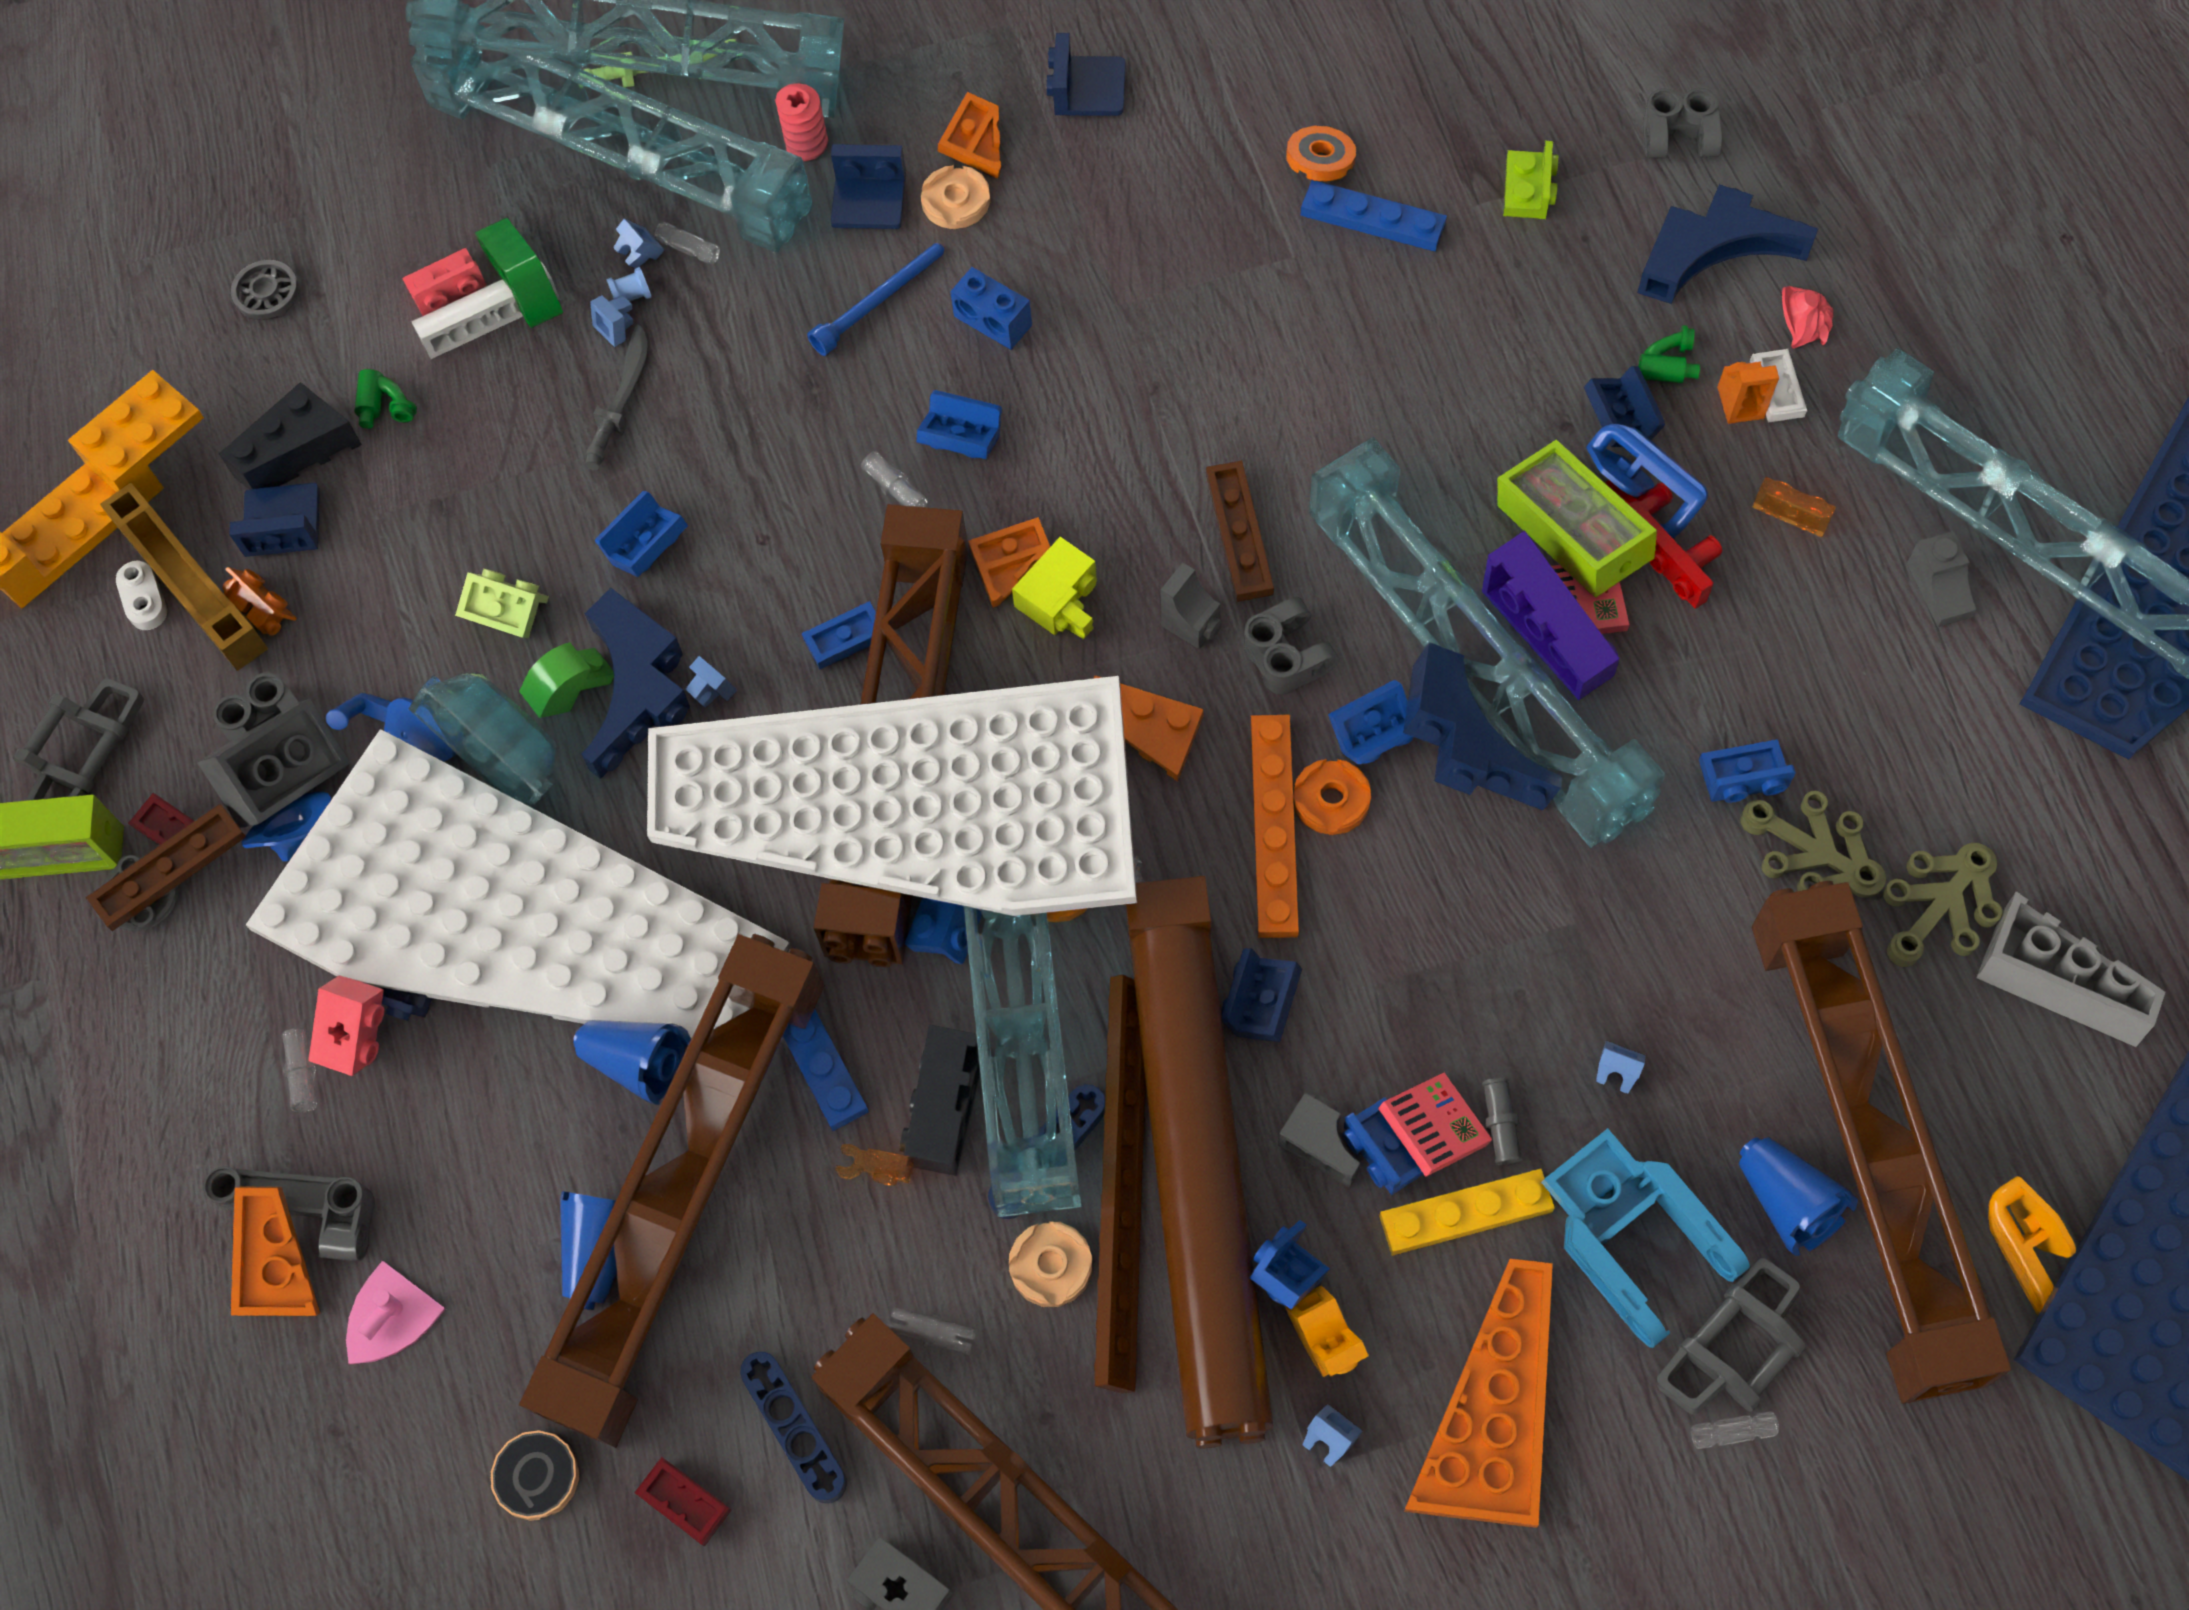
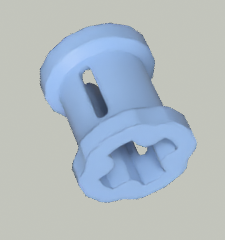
[606,267,651,302]

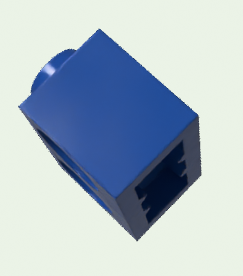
[950,267,1032,350]

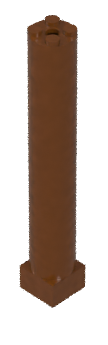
[1126,876,1274,1449]

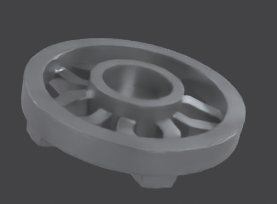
[231,260,300,319]

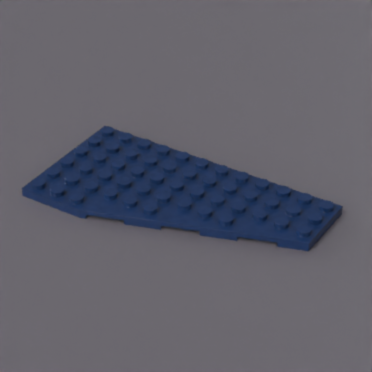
[2019,396,2189,760]
[2013,1051,2189,1481]

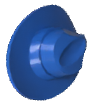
[242,792,332,861]

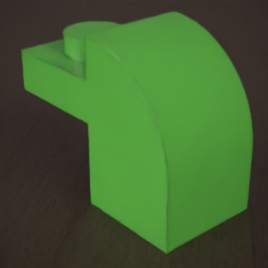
[519,642,614,718]

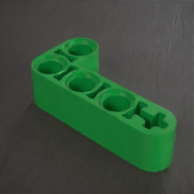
[475,217,563,329]

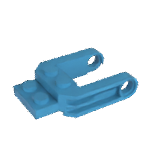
[1541,1128,1750,1348]

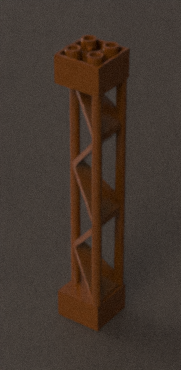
[814,504,968,967]
[1752,881,2011,1404]
[519,934,825,1448]

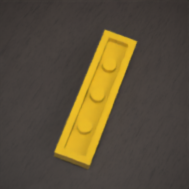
[1379,1169,1555,1256]

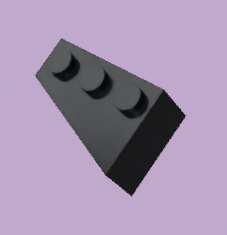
[219,382,362,489]
[900,1024,984,1176]

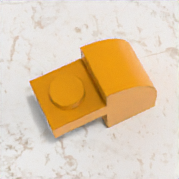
[1284,1285,1369,1377]

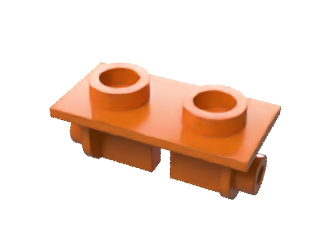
[222,567,297,636]

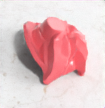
[1782,286,1833,349]

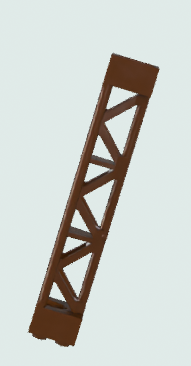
[811,1313,1178,1610]

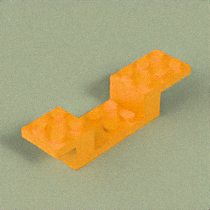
[0,370,204,609]

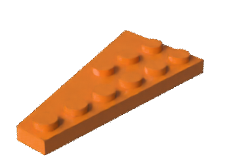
[1404,1259,1553,1528]

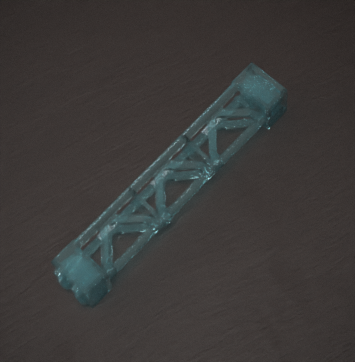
[406,0,844,118]
[410,12,812,253]
[1838,347,2189,679]
[1309,437,1665,848]
[964,906,1082,1217]

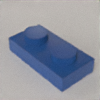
[802,601,876,670]

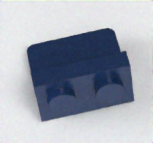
[1047,33,1126,116]

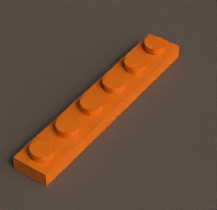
[1251,715,1299,938]

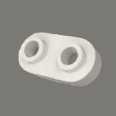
[116,561,167,630]

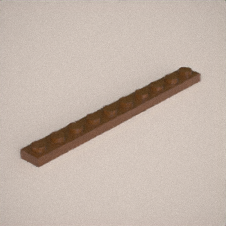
[1094,974,1145,1394]

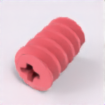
[775,83,828,161]

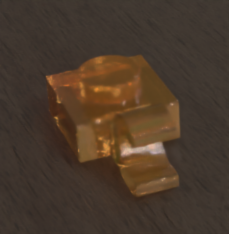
[835,1144,913,1186]

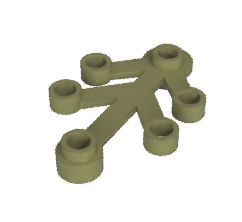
[1740,791,1886,897]
[1883,843,2003,967]

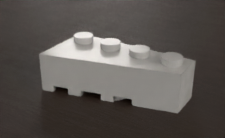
[1976,892,2166,1047]

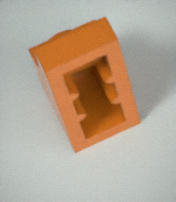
[1717,361,1779,424]

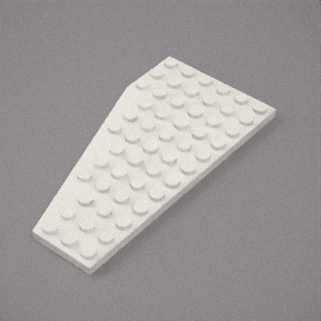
[647,676,1137,916]
[246,729,790,1039]

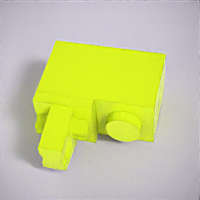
[1012,537,1097,639]

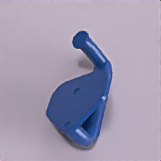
[1586,424,1708,539]
[326,693,466,762]

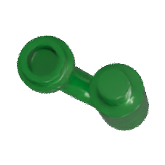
[1638,325,1700,383]
[354,369,417,429]

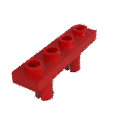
[1605,480,1723,609]

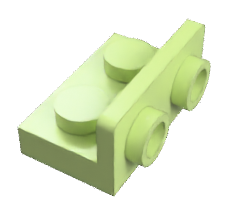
[455,569,549,638]

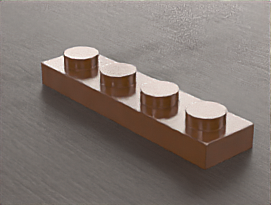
[1206,460,1274,602]
[85,803,246,931]

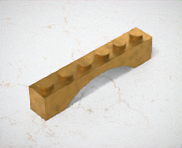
[100,483,268,671]

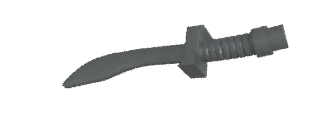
[585,325,648,470]

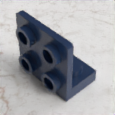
[831,144,906,229]
[229,483,320,557]

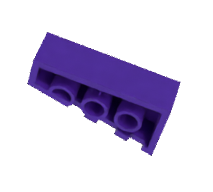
[1482,530,1620,700]

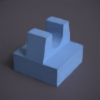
[613,219,664,268]
[590,295,633,347]
[685,656,737,708]
[1596,1041,1646,1094]
[1302,1404,1363,1467]

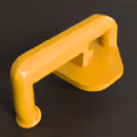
[1988,1176,2076,1316]

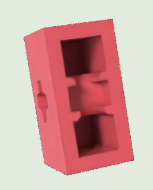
[308,975,384,1076]

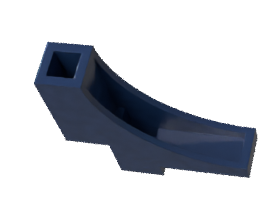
[1637,184,1819,304]
[581,588,690,779]
[1403,642,1562,810]

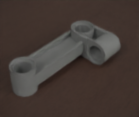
[203,1166,375,1261]

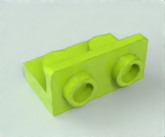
[1503,141,1559,219]

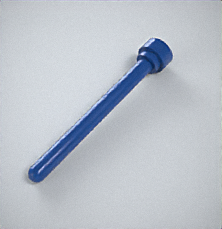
[807,243,944,356]

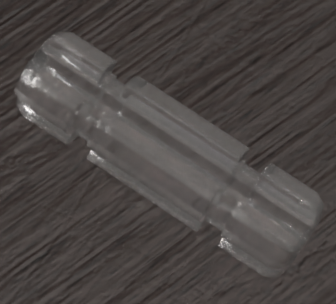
[654,222,720,264]
[1691,1411,1779,1449]

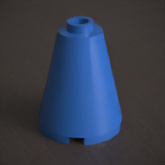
[573,1020,691,1105]
[1739,1137,1858,1256]
[560,1191,617,1310]

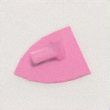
[346,1261,446,1365]

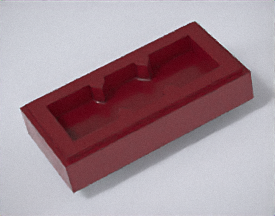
[128,793,194,846]
[634,1457,732,1547]

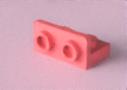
[402,248,487,316]

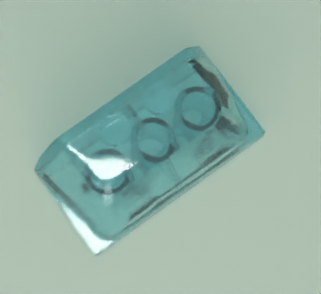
[408,672,557,808]

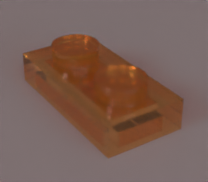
[1752,477,1836,537]

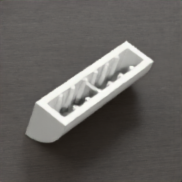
[411,262,560,359]

